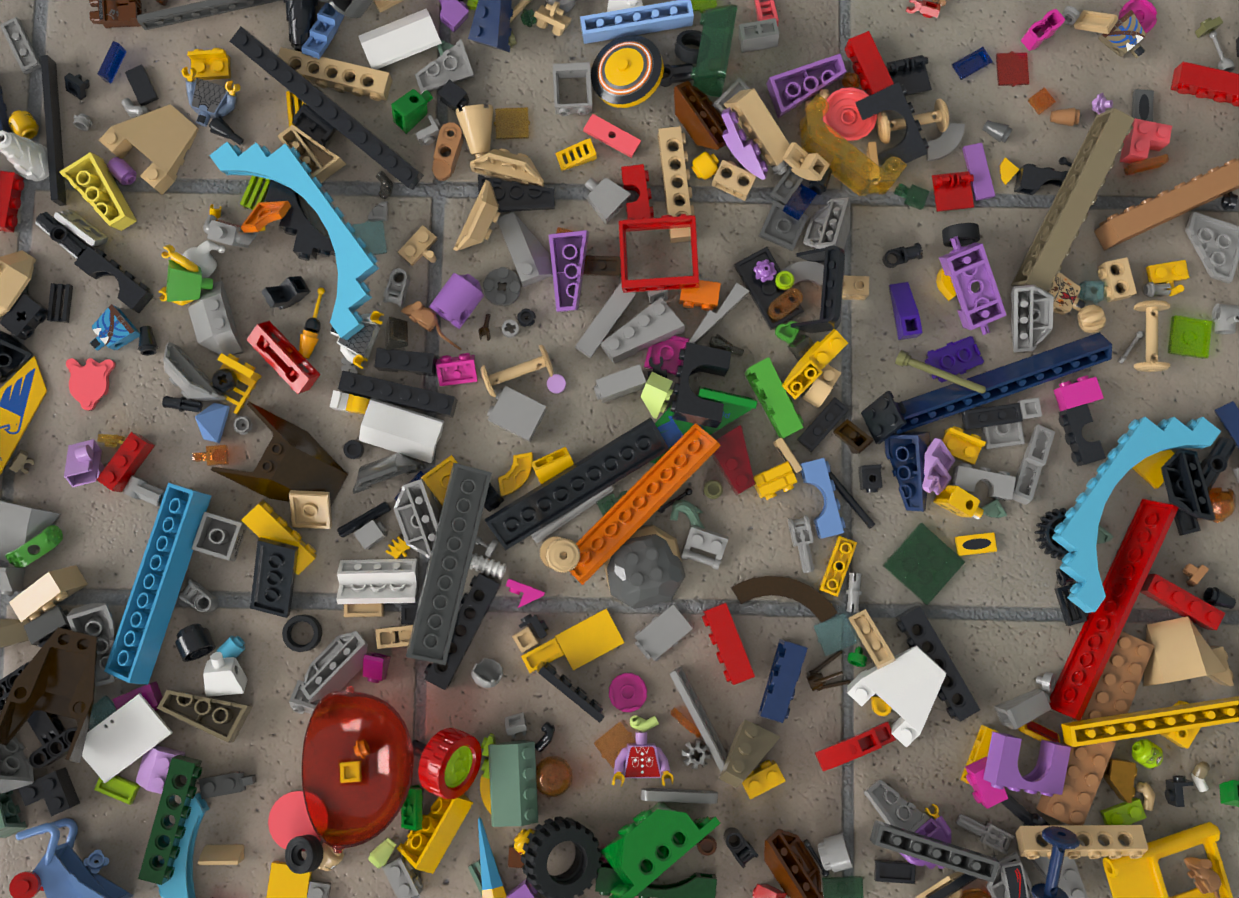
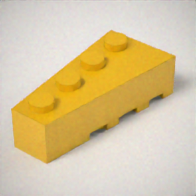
[241,500,317,575]

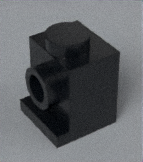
[858,464,883,493]

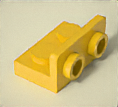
[187,48,231,80]
[942,426,986,465]

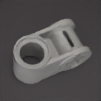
[383,268,410,307]
[178,579,218,612]

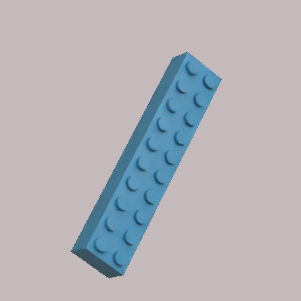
[104,483,211,685]

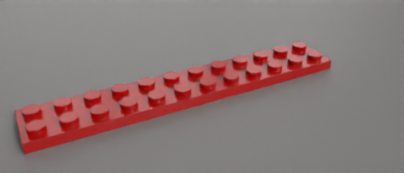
[1049,499,1179,721]

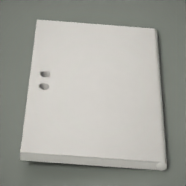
[82,693,173,783]

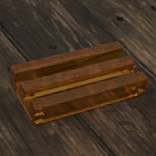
[1124,154,1169,175]

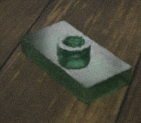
[822,876,864,898]

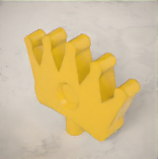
[385,536,411,559]

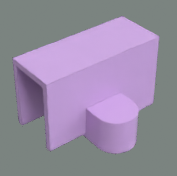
[64,439,105,487]

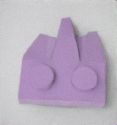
[922,438,955,495]

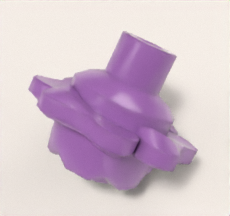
[753,259,777,282]

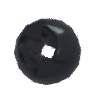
[212,368,237,393]

